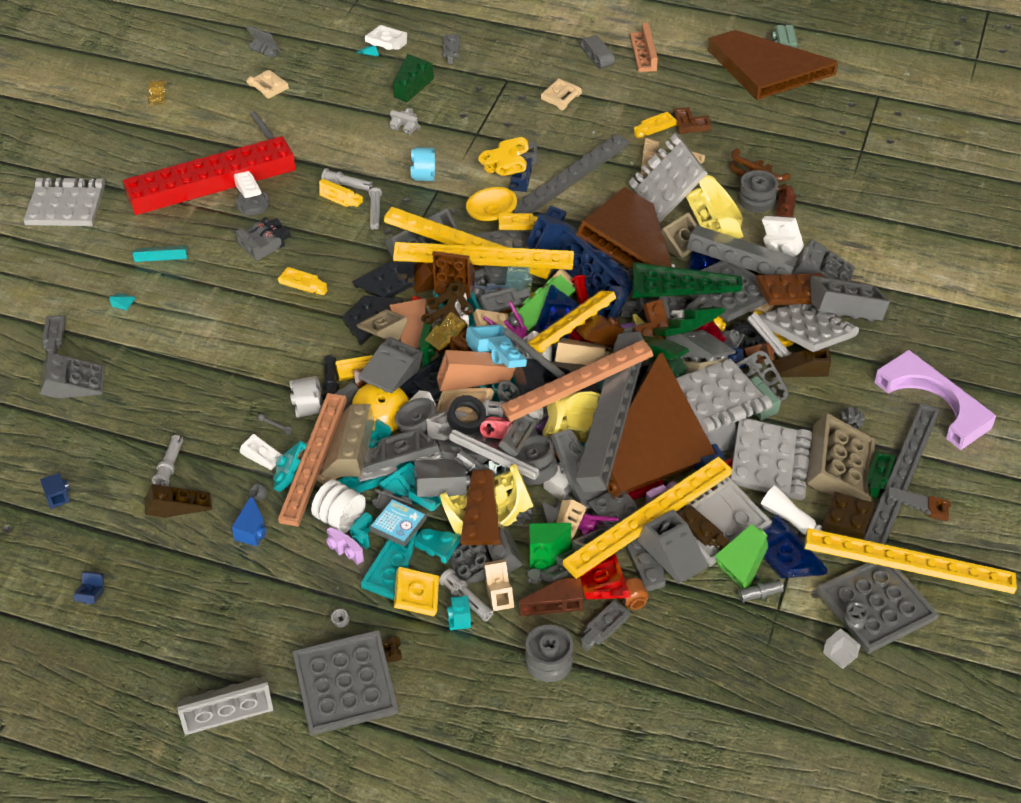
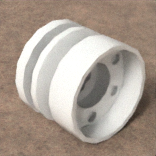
[311,479,366,533]

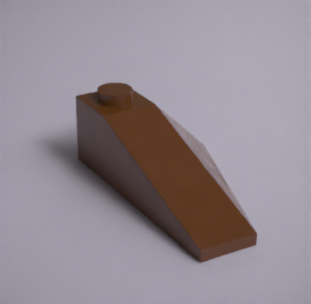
[567,307,624,349]

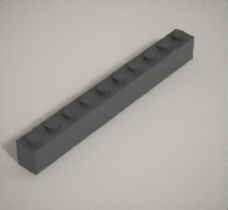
[576,331,644,492]

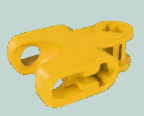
[478,137,529,176]

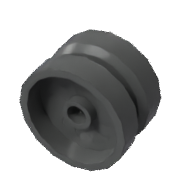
[738,170,778,212]
[395,398,438,442]
[515,435,558,485]
[525,625,574,682]

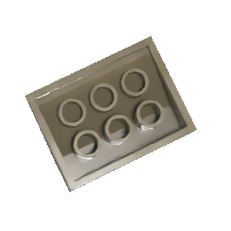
[807,413,875,501]

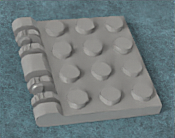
[628,133,708,222]
[24,178,105,226]
[758,304,859,352]
[676,358,772,433]
[730,418,812,500]
[676,477,772,567]

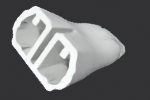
[761,485,822,535]

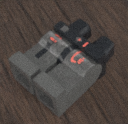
[236,217,291,261]

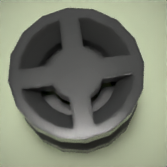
[844,602,868,630]

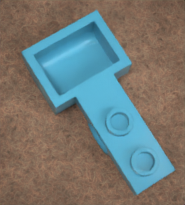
[466,324,527,368]

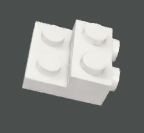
[365,25,407,50]
[762,216,804,257]

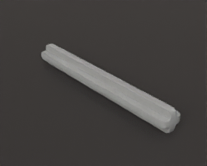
[449,430,539,480]

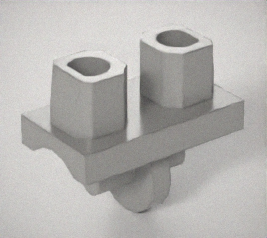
[390,107,421,135]

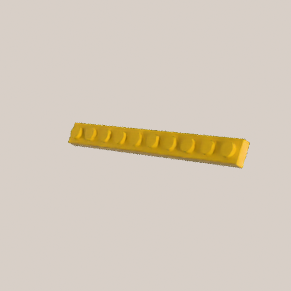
[384,207,553,279]
[393,242,574,270]
[563,457,732,579]
[805,528,1017,594]

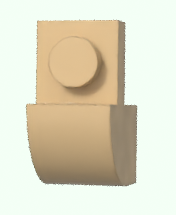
[484,559,514,611]

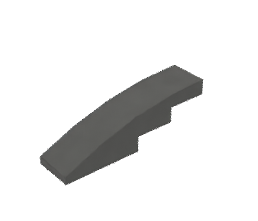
[619,296,692,319]
[540,526,609,583]

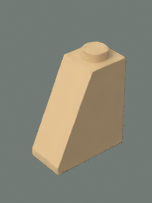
[555,338,609,365]

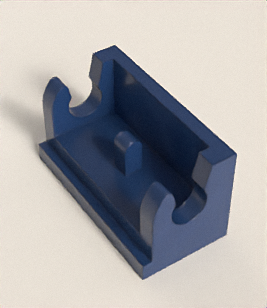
[509,158,532,192]

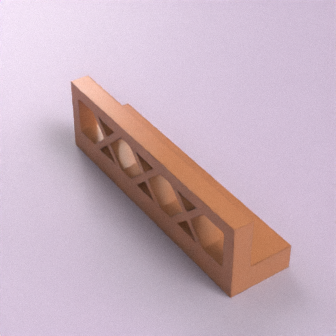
[630,23,658,72]

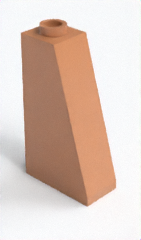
[390,298,427,360]
[437,350,516,391]

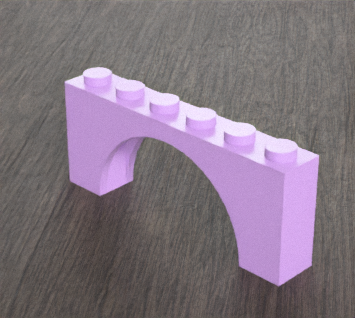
[875,350,996,450]

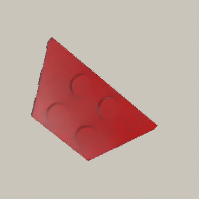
[580,553,631,599]

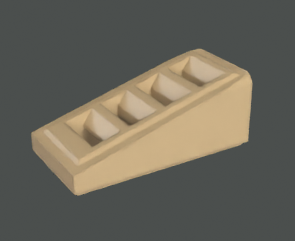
[556,500,586,542]

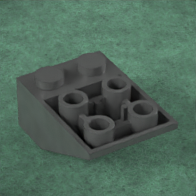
[793,239,855,282]
[666,330,736,361]
[358,337,423,394]
[40,352,104,399]
[637,510,708,584]
[450,523,523,585]

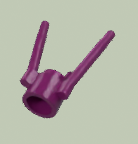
[483,301,528,339]
[578,513,619,553]

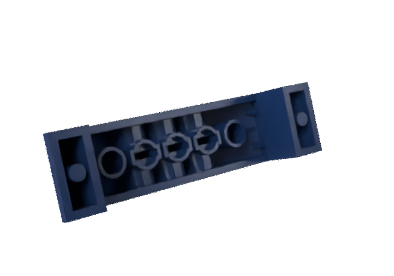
[525,214,632,319]

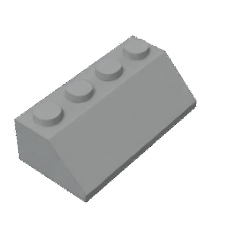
[176,677,273,735]

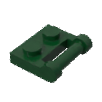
[419,323,436,369]

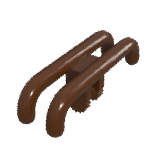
[729,148,790,193]

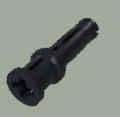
[322,355,339,401]

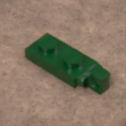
[867,452,896,498]

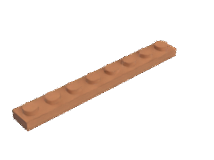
[501,340,653,422]
[278,393,347,527]

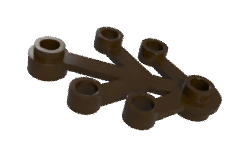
[421,281,473,350]

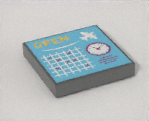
[370,499,427,547]

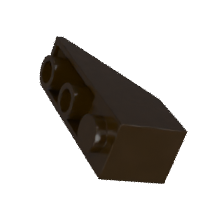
[770,347,831,377]
[144,484,212,518]

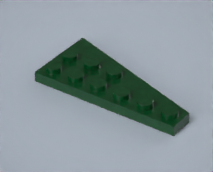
[632,262,743,298]

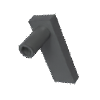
[492,414,537,465]

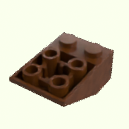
[432,251,475,298]

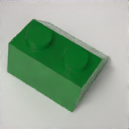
[529,523,572,570]

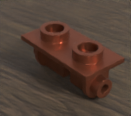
[776,186,797,218]

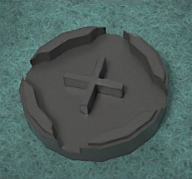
[235,191,270,216]

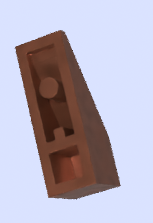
[519,577,584,617]

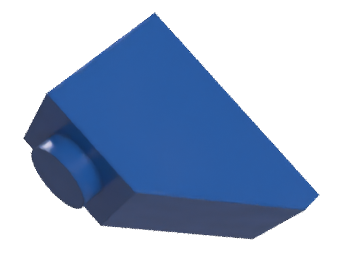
[232,497,266,547]

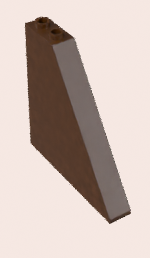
[708,30,838,100]
[576,187,672,269]
[607,353,716,499]

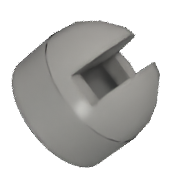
[331,609,349,628]

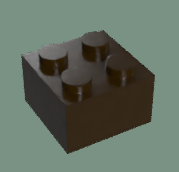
[822,491,875,540]

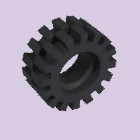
[733,320,764,349]

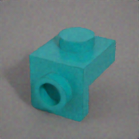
[368,420,391,449]
[350,512,373,549]

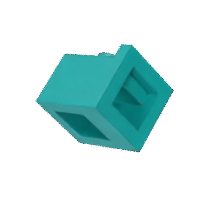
[447,595,471,630]

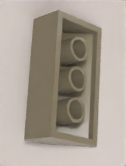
[321,404,374,477]

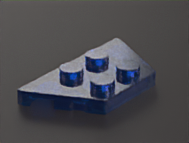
[534,285,579,345]
[763,515,828,578]

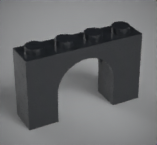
[514,359,601,396]

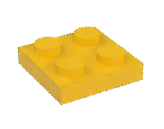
[394,567,439,616]

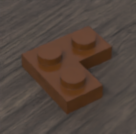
[673,107,712,134]
[632,299,669,338]

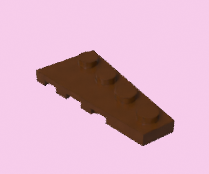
[460,469,502,545]

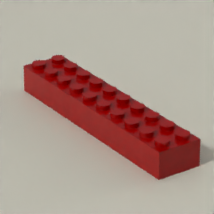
[123,136,296,215]

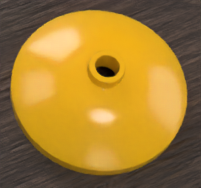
[466,187,517,222]
[352,384,409,432]

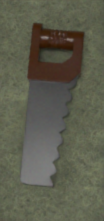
[888,487,951,521]

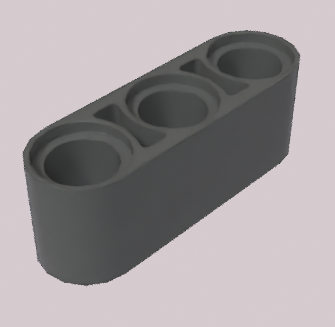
[581,35,615,69]

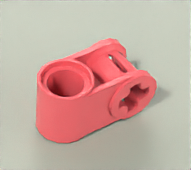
[480,416,513,439]

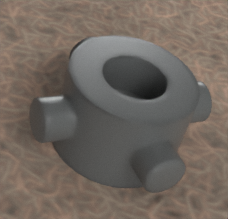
[526,569,542,584]

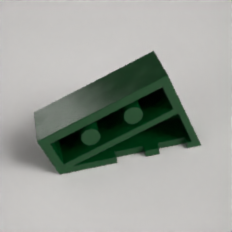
[393,54,434,103]

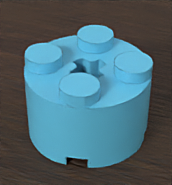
[411,147,435,181]

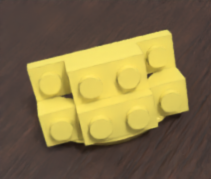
[686,175,744,239]
[542,391,601,443]
[440,464,533,536]

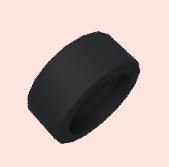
[447,395,486,435]

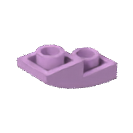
[326,527,364,565]

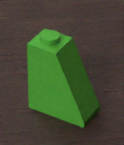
[715,524,768,589]

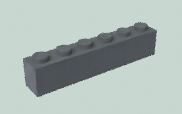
[687,225,798,275]

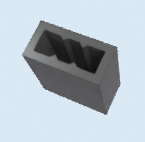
[414,459,470,497]

